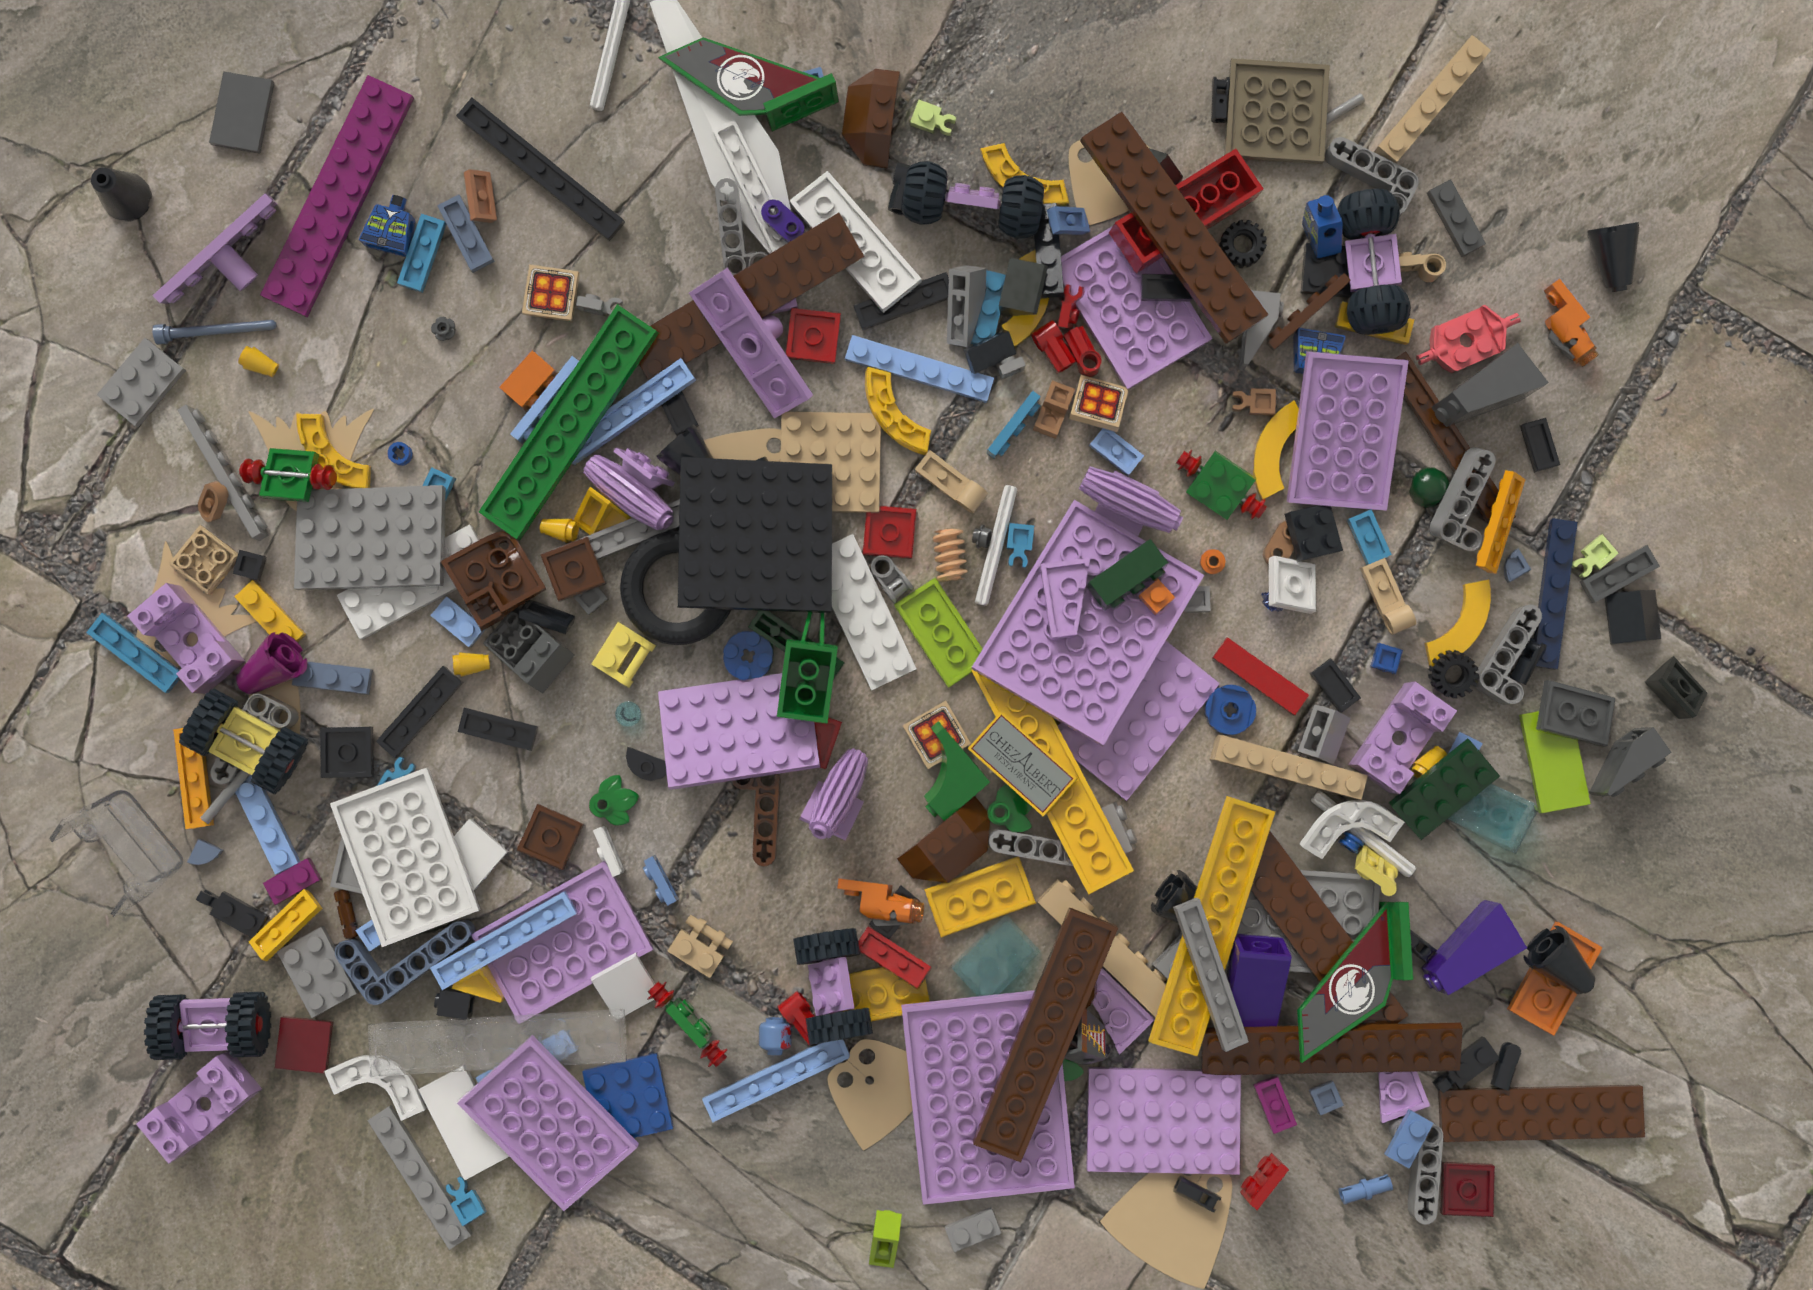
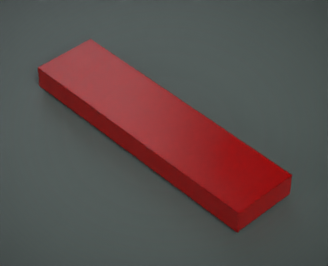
[1212,637,1309,716]

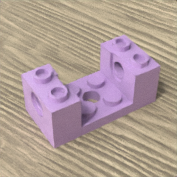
[127,583,245,694]
[1348,682,1457,794]
[136,1051,262,1164]

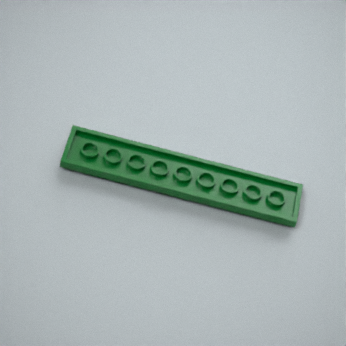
[479,304,659,540]

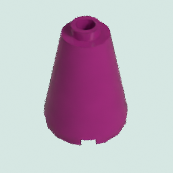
[236,632,308,694]

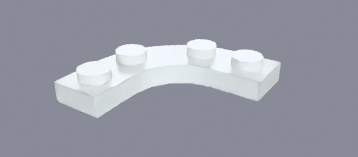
[1300,800,1404,859]
[324,1055,427,1121]

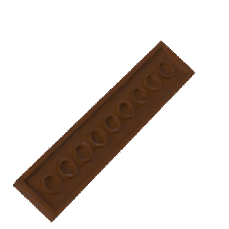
[1080,111,1269,344]
[639,213,865,380]
[1250,830,1408,1025]
[973,907,1118,1162]
[1201,1022,1463,1075]

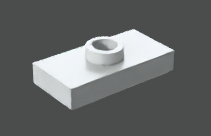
[593,826,625,877]

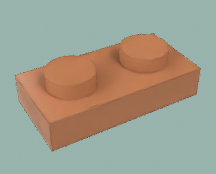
[464,169,497,223]

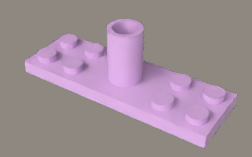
[152,193,277,304]
[689,268,813,418]

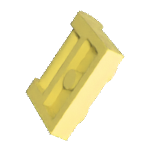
[591,622,656,688]
[1355,844,1398,896]

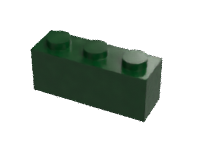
[1087,539,1168,611]

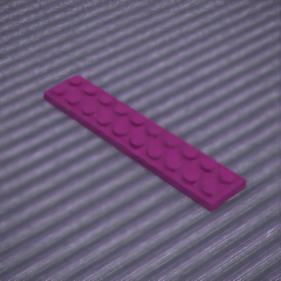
[260,75,414,318]

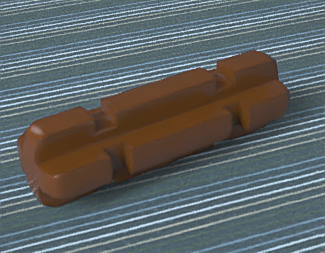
[334,890,358,939]

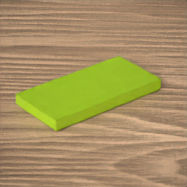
[894,577,982,688]
[1519,711,1591,813]

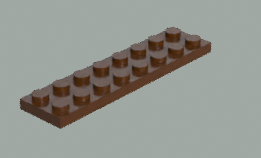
[1438,1084,1645,1142]

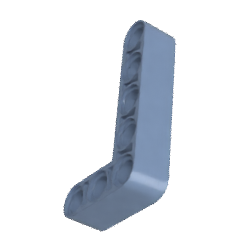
[335,919,475,1005]

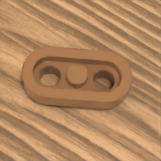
[198,481,229,522]
[1263,521,1294,565]

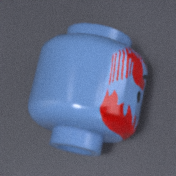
[759,1017,792,1055]

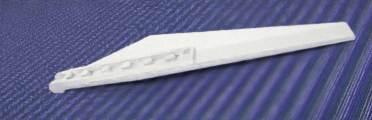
[650,0,795,254]

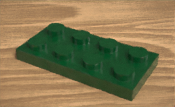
[1388,738,1500,840]

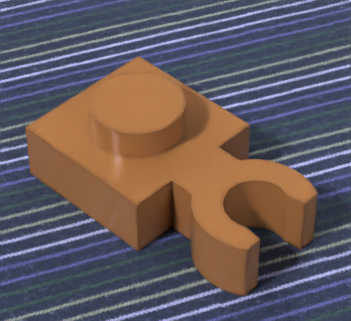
[1232,388,1276,416]

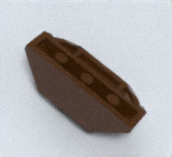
[842,69,900,169]
[897,796,990,883]

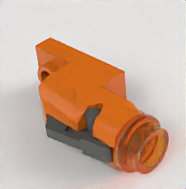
[1544,278,1599,367]
[837,878,924,926]

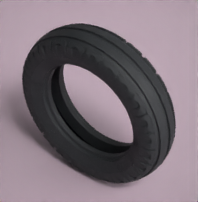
[620,530,731,645]

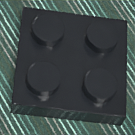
[1301,242,1352,298]
[1284,505,1343,562]
[320,726,374,778]

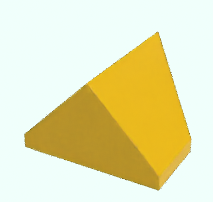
[573,487,631,535]
[452,965,506,1003]

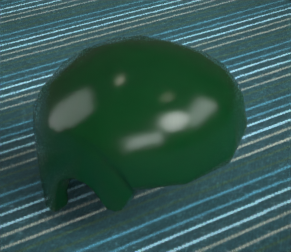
[1409,467,1450,508]

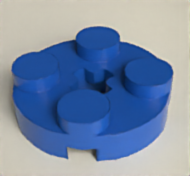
[723,631,774,680]
[1205,685,1256,735]

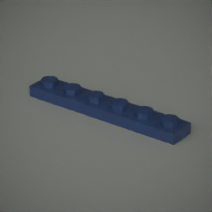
[1531,518,1578,670]

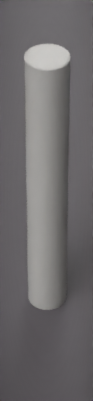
[1326,93,1365,125]
[200,770,250,824]

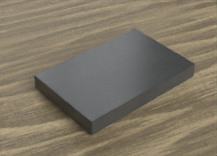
[209,71,274,154]
[1536,680,1615,747]

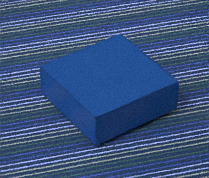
[1370,643,1403,674]

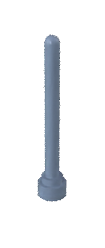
[152,320,276,345]

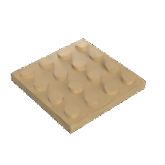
[780,412,881,513]

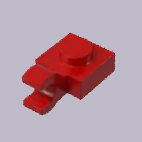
[1058,284,1085,329]

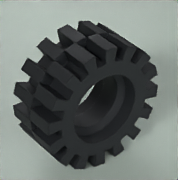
[1219,220,1267,268]
[1428,650,1479,698]

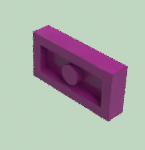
[263,858,322,905]
[1253,1076,1297,1134]

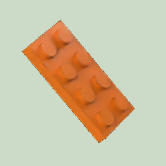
[1507,921,1603,1036]

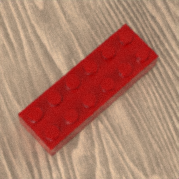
[1109,148,1264,274]

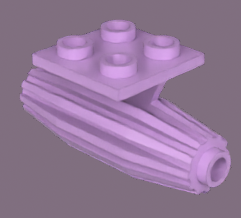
[583,448,675,531]
[1079,466,1183,536]
[799,748,868,841]

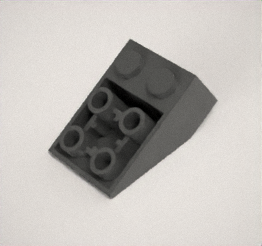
[483,608,575,693]
[1589,727,1672,797]

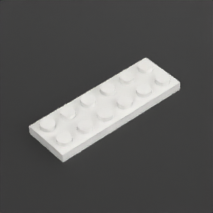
[789,171,922,313]
[337,525,479,640]
[832,534,917,691]

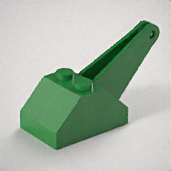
[777,612,838,723]

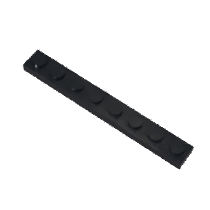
[456,97,625,241]

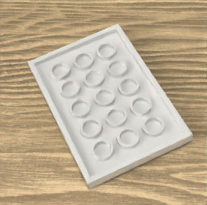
[330,767,481,947]

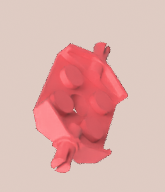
[1416,305,1521,373]

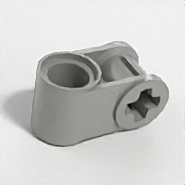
[871,555,914,604]

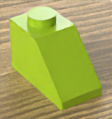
[869,1210,902,1268]

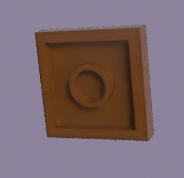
[541,537,606,602]
[517,804,584,870]

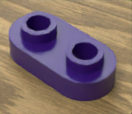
[761,199,805,243]

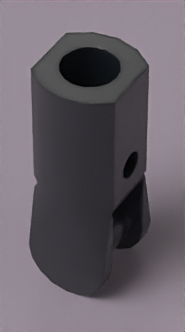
[1211,76,1230,123]
[1510,638,1547,685]
[1410,929,1437,963]
[1490,1042,1521,1091]
[1173,1176,1222,1213]

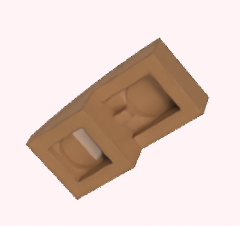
[1033,380,1075,439]

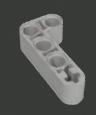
[1325,137,1419,217]
[715,178,768,276]
[1430,447,1496,551]
[1474,605,1542,705]
[210,694,299,784]
[988,829,1073,866]
[1389,1117,1443,1225]

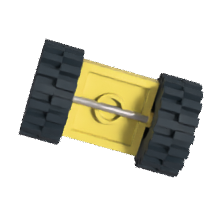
[179,689,308,795]

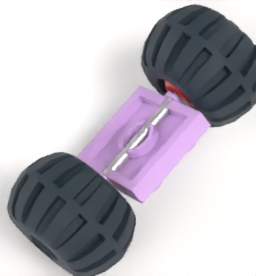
[902,161,1044,239]
[1337,189,1411,335]

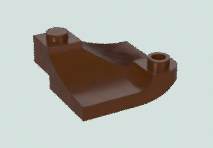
[441,531,546,632]

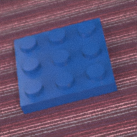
[582,1052,674,1138]

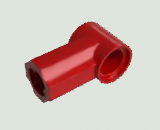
[1031,320,1076,374]
[1063,326,1102,377]
[777,991,815,1044]

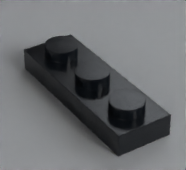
[457,708,539,751]

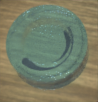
[615,701,642,727]

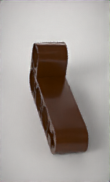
[732,774,781,867]

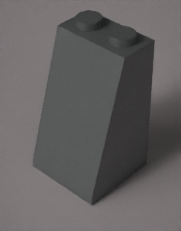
[1431,343,1549,427]

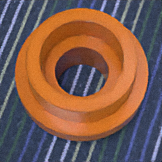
[1200,549,1226,574]

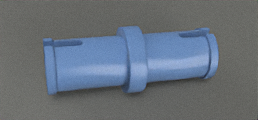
[1338,1174,1393,1205]

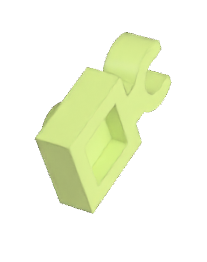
[910,100,956,136]
[1572,534,1619,578]

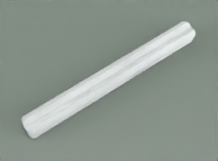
[590,0,630,111]
[975,485,1017,606]
[1311,791,1416,877]

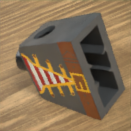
[1064,1008,1110,1065]

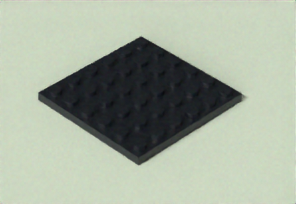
[677,457,832,613]

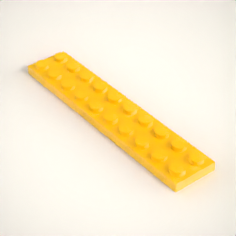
[971,669,1134,895]
[1148,796,1275,1056]

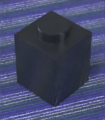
[434,987,475,1020]

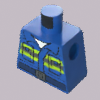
[359,195,415,257]
[1302,195,1343,259]
[1293,328,1345,374]

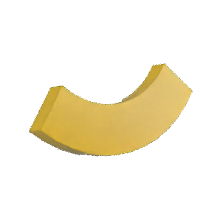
[980,143,1069,207]
[1001,250,1049,347]
[865,367,931,455]
[1253,400,1299,500]
[296,413,371,489]
[1424,579,1491,667]

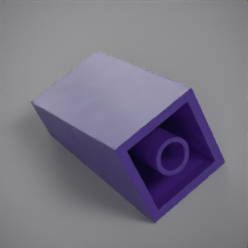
[1421,900,1527,995]
[1227,934,1292,1027]

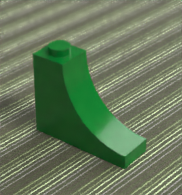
[924,721,990,821]

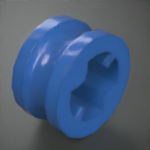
[387,442,413,466]
[1338,831,1364,854]

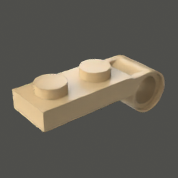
[1399,252,1446,282]
[915,450,988,514]
[1360,558,1416,635]

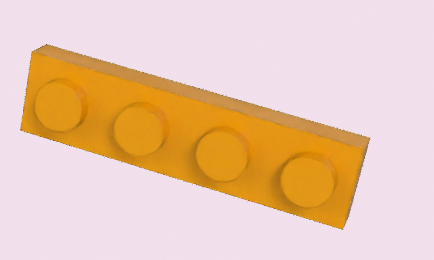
[1476,470,1526,574]
[173,728,214,829]

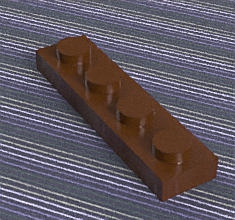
[1267,273,1351,351]

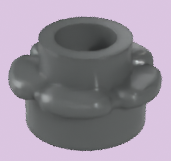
[431,316,456,341]
[972,525,992,549]

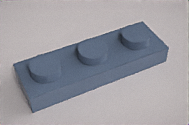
[437,195,495,273]
[292,662,373,695]

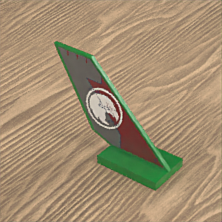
[658,37,839,132]
[1297,901,1413,1063]

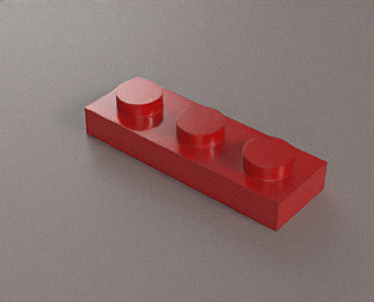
[858,926,932,990]

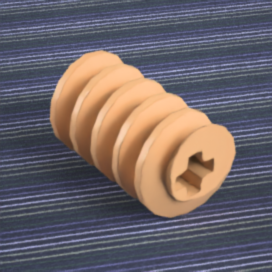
[933,529,968,582]

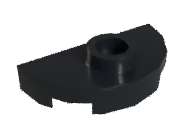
[626,747,667,781]

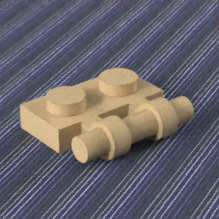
[668,915,733,978]

